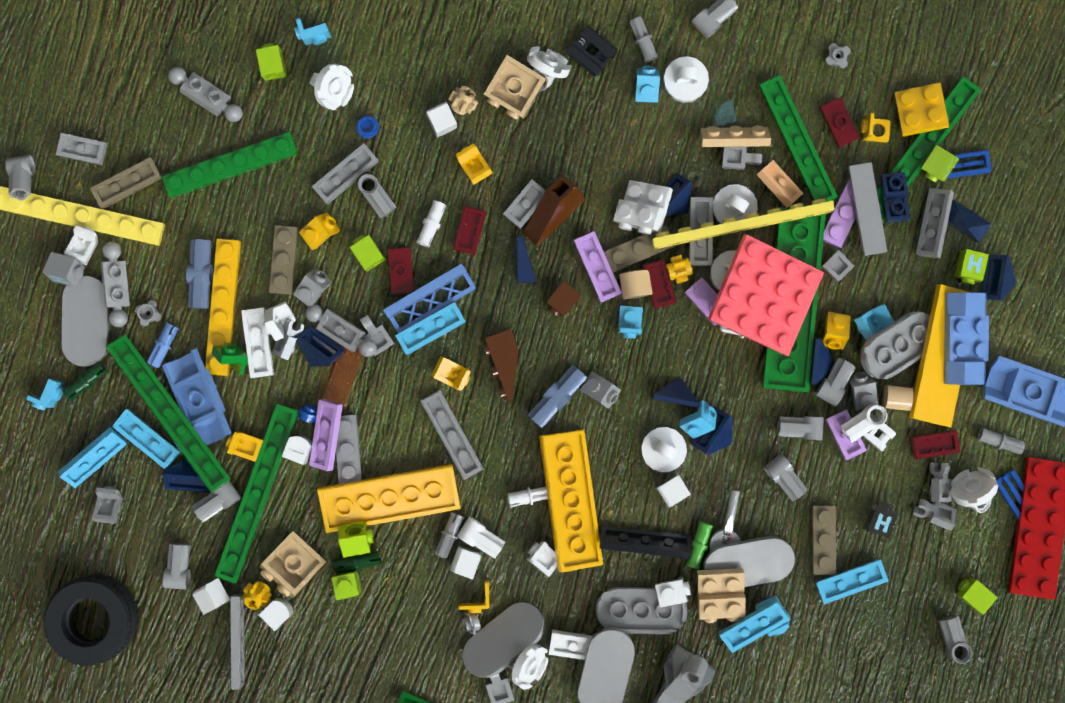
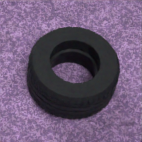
[43,574,139,666]

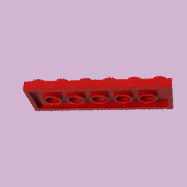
[1007,457,1065,600]

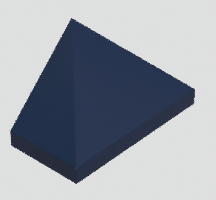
[665,173,692,217]
[948,200,991,243]
[980,254,1017,301]
[295,325,345,367]
[810,338,835,385]
[652,377,699,408]
[690,406,733,455]
[163,459,210,493]

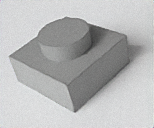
[821,250,854,282]

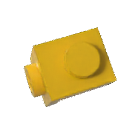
[456,144,492,185]
[299,213,340,250]
[822,311,851,350]
[431,356,471,391]
[226,431,263,462]

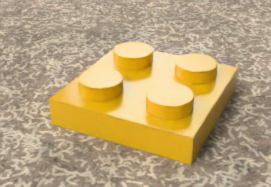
[895,82,949,137]

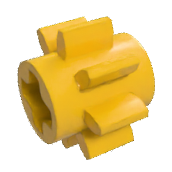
[666,255,693,284]
[242,581,272,610]

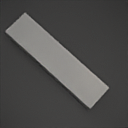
[847,162,887,256]
[420,390,484,480]
[230,594,245,690]

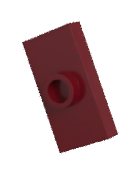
[819,97,860,148]
[453,206,487,256]
[388,248,414,295]
[642,259,677,309]
[910,430,961,460]

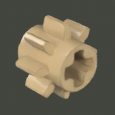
[448,86,478,115]

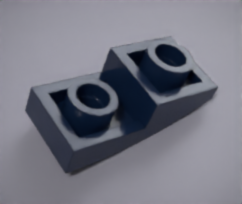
[881,172,910,223]

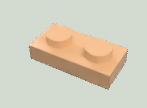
[757,160,803,208]

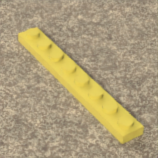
[0,186,165,246]
[651,198,835,250]

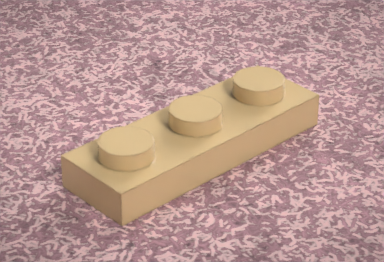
[700,126,771,147]

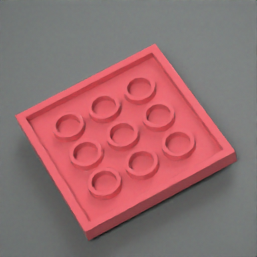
[707,235,824,356]

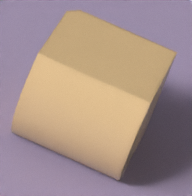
[619,270,652,299]
[881,385,913,411]

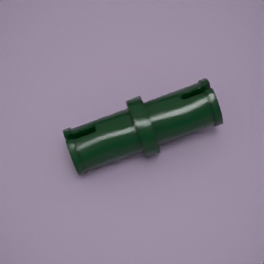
[62,361,108,402]
[334,550,382,574]

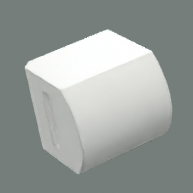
[426,102,457,137]
[282,436,312,465]
[656,475,691,508]
[450,546,481,579]
[193,578,230,615]
[259,597,293,631]

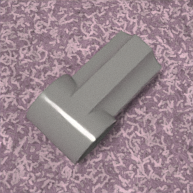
[691,0,738,39]
[5,155,35,200]
[358,174,397,219]
[815,358,856,406]
[777,416,824,440]
[763,454,808,502]
[192,481,242,522]
[163,543,191,590]
[938,615,972,664]

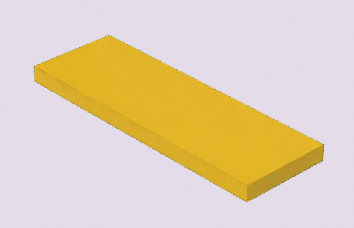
[909,284,971,427]
[539,429,603,573]
[317,464,461,533]

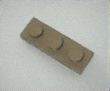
[90,157,162,209]
[269,225,299,295]
[604,225,675,273]
[811,505,836,575]

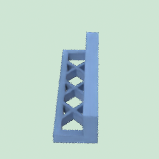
[383,263,477,333]

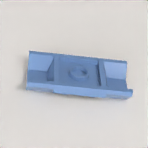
[944,293,989,385]
[162,348,232,445]
[982,356,1065,427]

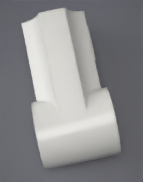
[840,404,887,443]
[457,516,506,558]

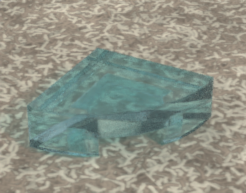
[714,100,737,127]

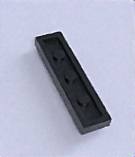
[599,525,692,559]

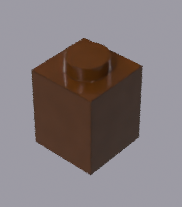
[546,281,581,318]

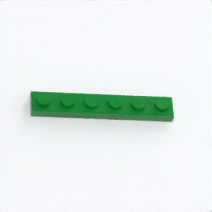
[758,75,838,202]
[162,132,298,199]

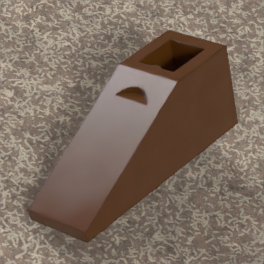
[523,174,586,247]
[483,329,519,403]

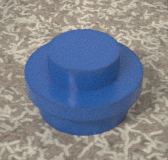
[356,116,379,139]
[298,404,318,423]

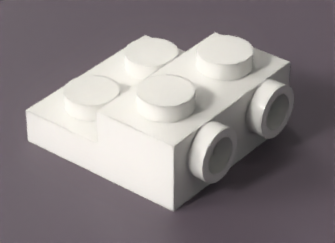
[613,180,673,235]

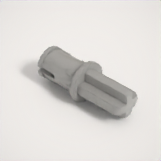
[630,16,658,62]
[977,427,1025,454]
[435,512,465,558]

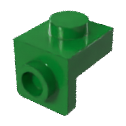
[211,343,248,375]

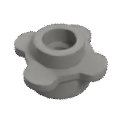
[826,43,851,68]
[135,300,162,326]
[462,612,481,635]

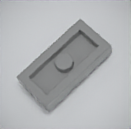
[56,133,107,166]
[503,179,546,229]

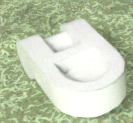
[863,413,896,452]

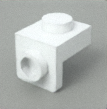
[64,225,98,265]
[263,302,296,341]
[527,541,557,577]
[655,576,691,607]

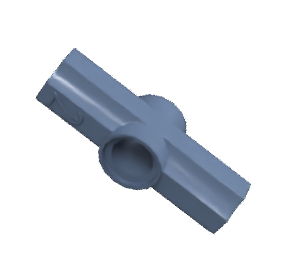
[186,239,213,309]
[528,365,587,428]

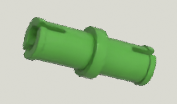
[685,521,713,569]

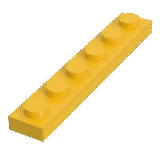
[205,239,241,376]

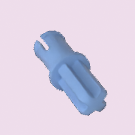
[147,322,179,368]

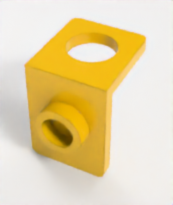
[860,113,891,143]
[458,580,490,613]

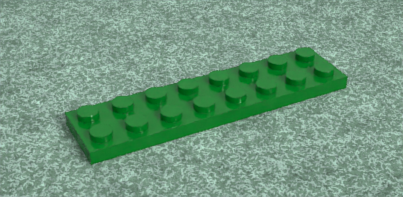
[762,207,826,392]

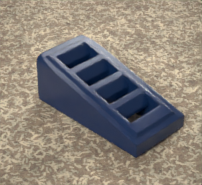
[516,236,536,284]

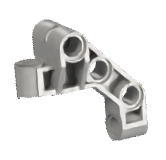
[652,644,716,703]

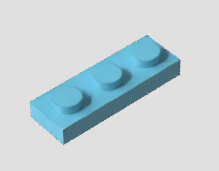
[395,302,466,355]
[112,409,180,469]
[58,427,127,488]
[815,559,888,604]
[719,598,790,653]

